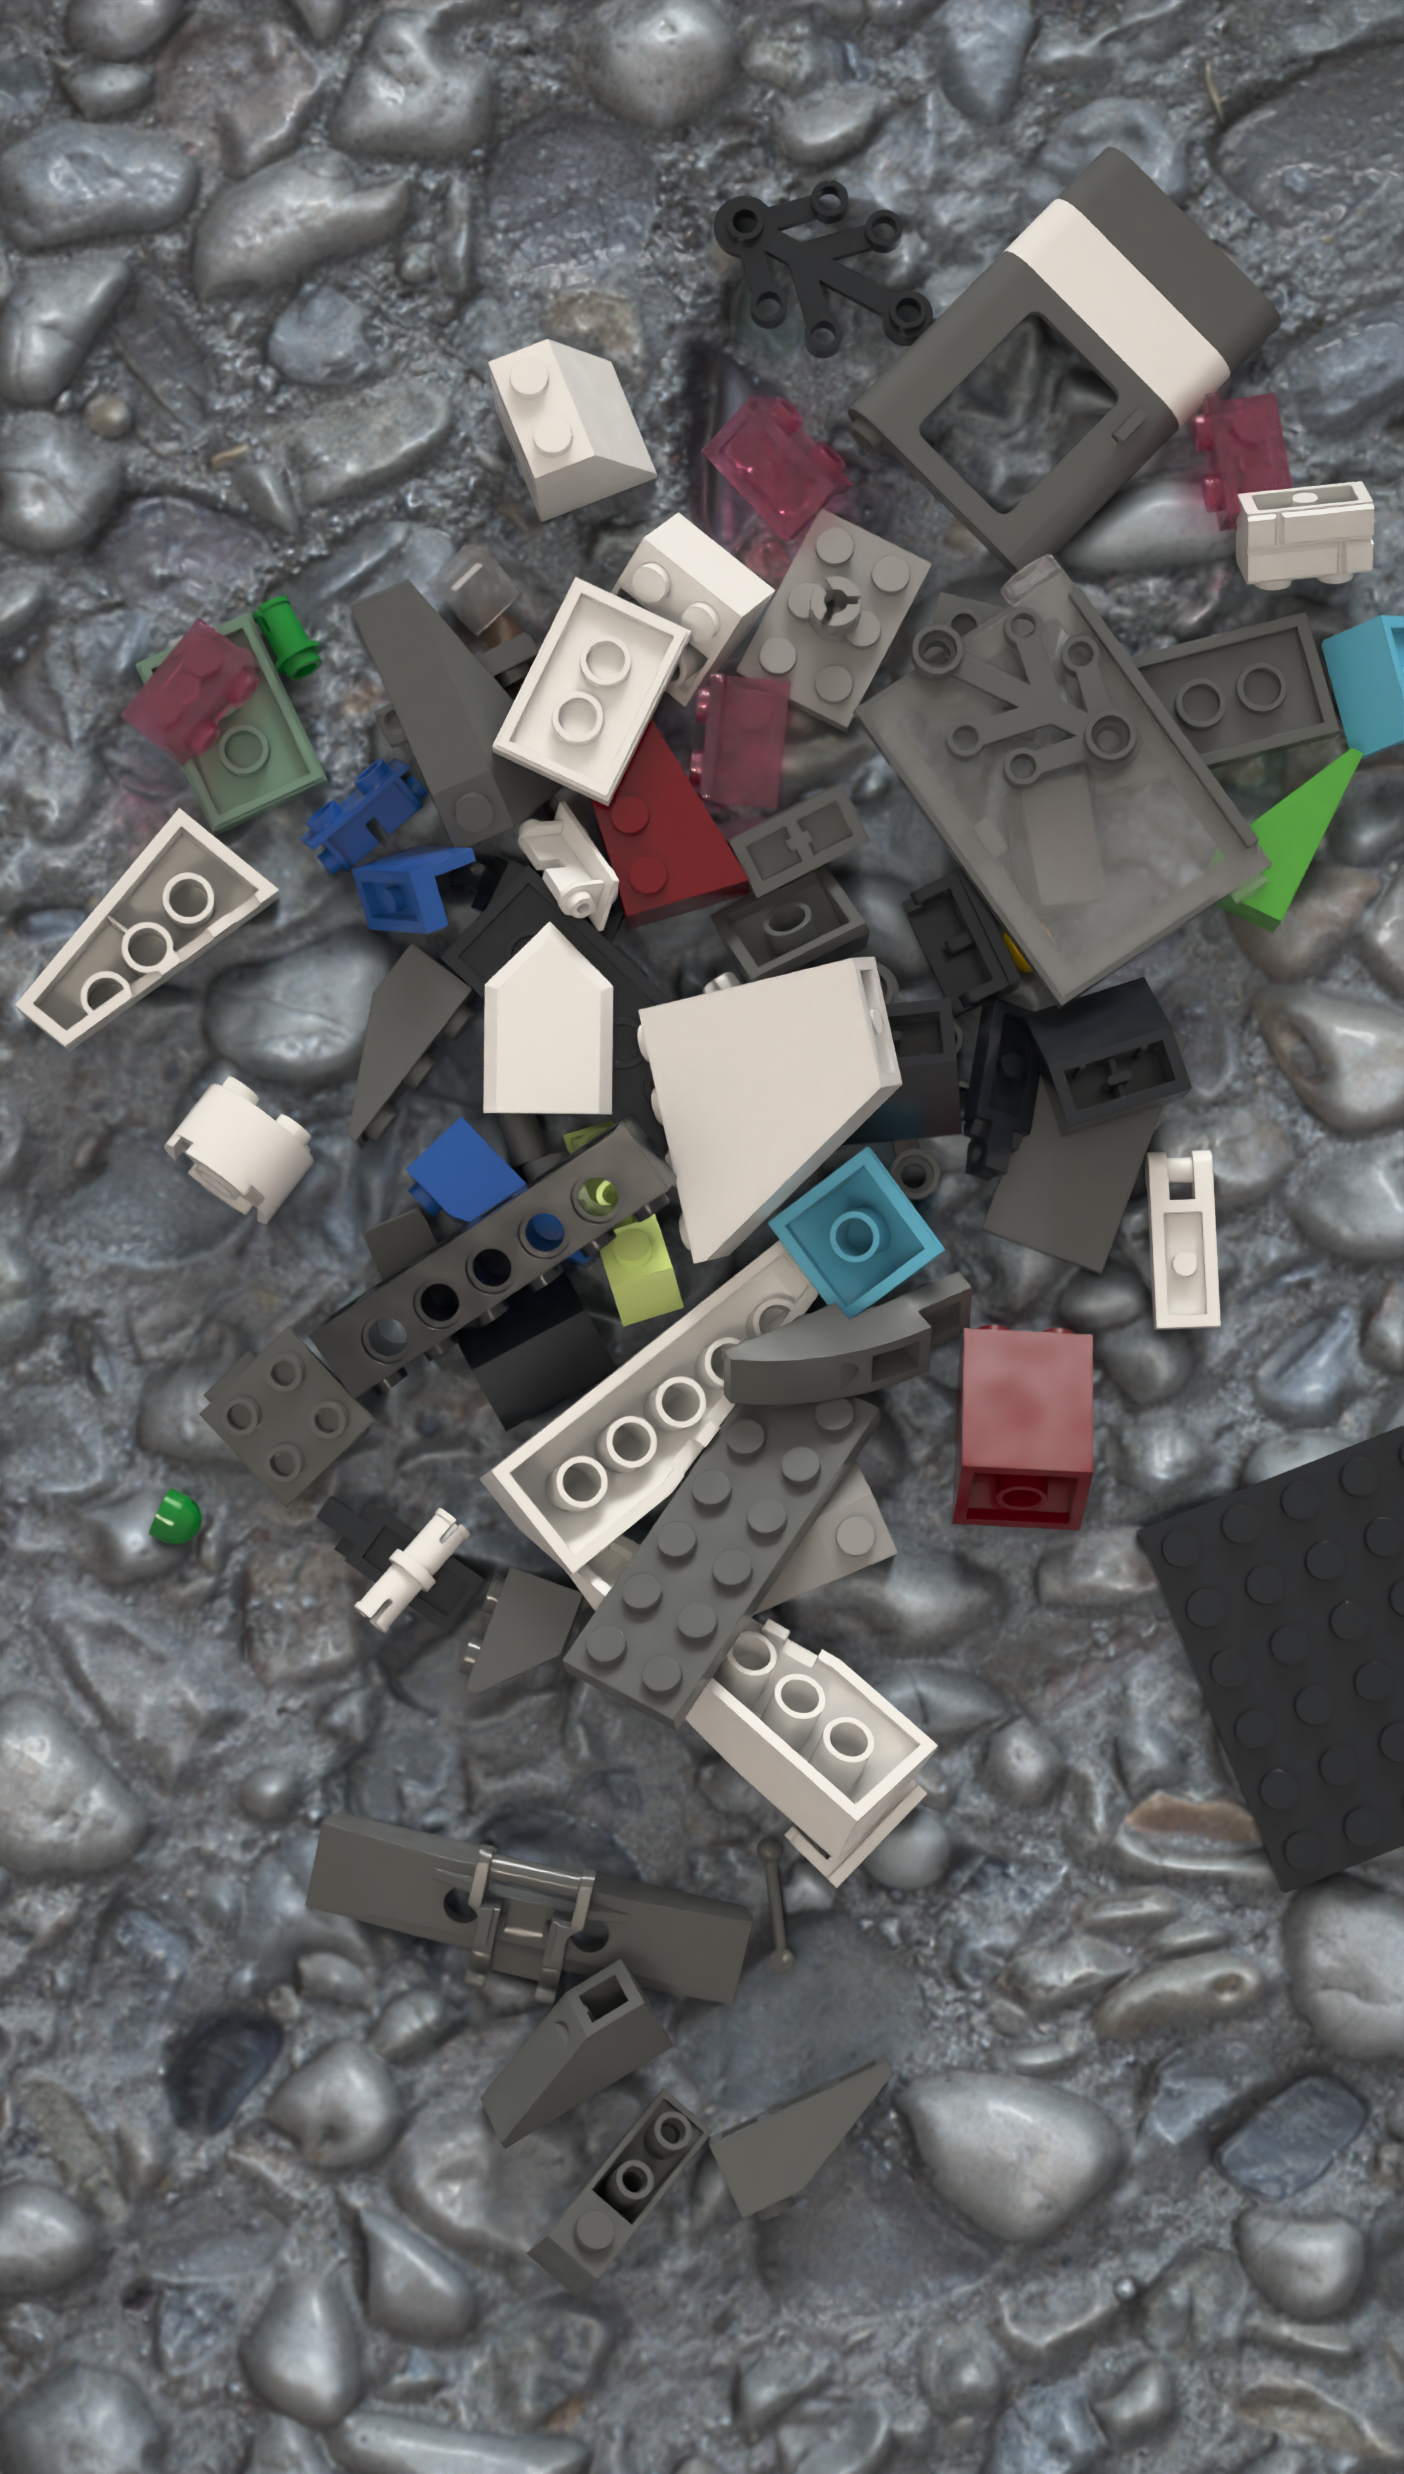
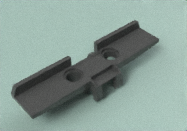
[305,1812,753,2005]

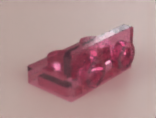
[1191,392,1292,531]
[701,396,853,541]
[120,617,261,766]
[689,673,791,809]

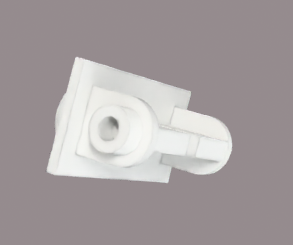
[518,802,619,931]

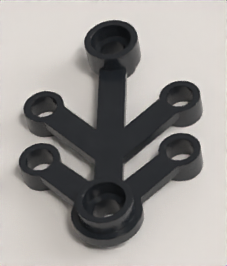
[714,180,933,358]

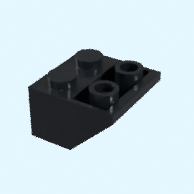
[1022,977,1192,1137]
[840,998,962,1147]

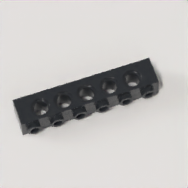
[309,1113,677,1399]

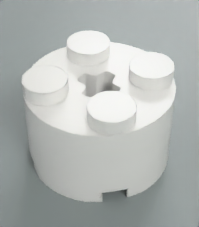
[164,1076,314,1224]

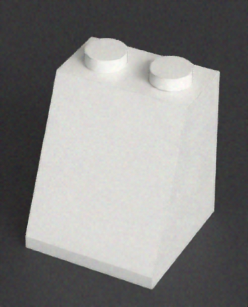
[488,339,657,522]

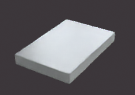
[492,577,691,806]

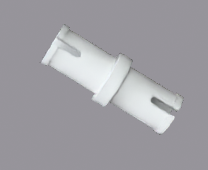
[354,1508,471,1633]

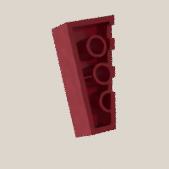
[588,718,749,930]

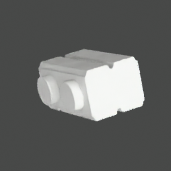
[1236,481,1374,590]

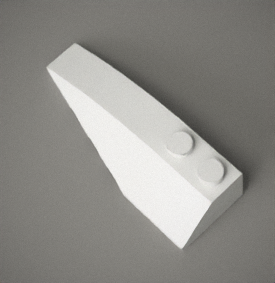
[480,1240,819,1575]
[564,1534,938,1861]

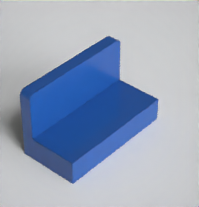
[351,845,476,934]

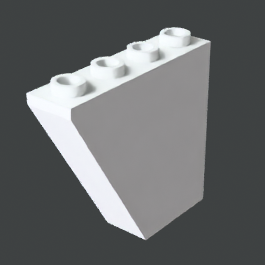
[637,957,902,1263]

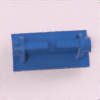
[300,758,428,876]

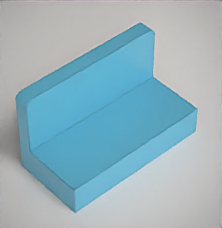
[1321,615,1404,759]

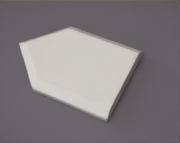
[483,921,613,1115]

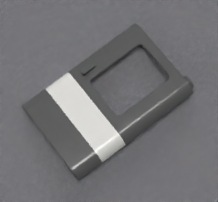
[848,147,1281,587]

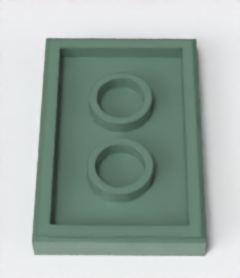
[135,612,329,836]

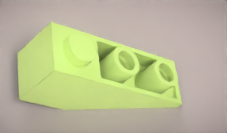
[563,1120,684,1327]

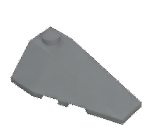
[754,1460,898,1615]

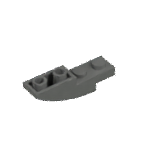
[724,1271,972,1405]

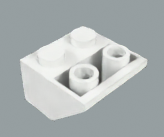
[611,512,775,707]

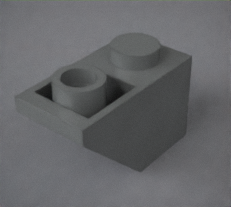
[459,1566,584,1693]

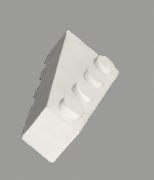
[15,808,279,1052]

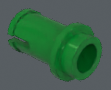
[252,596,322,681]

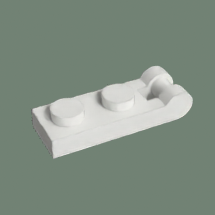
[1145,1150,1221,1330]

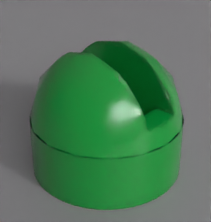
[149,1488,202,1544]

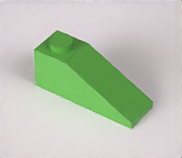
[1204,748,1363,933]

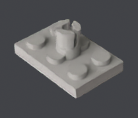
[735,508,932,733]

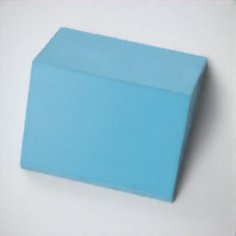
[768,1146,945,1319]

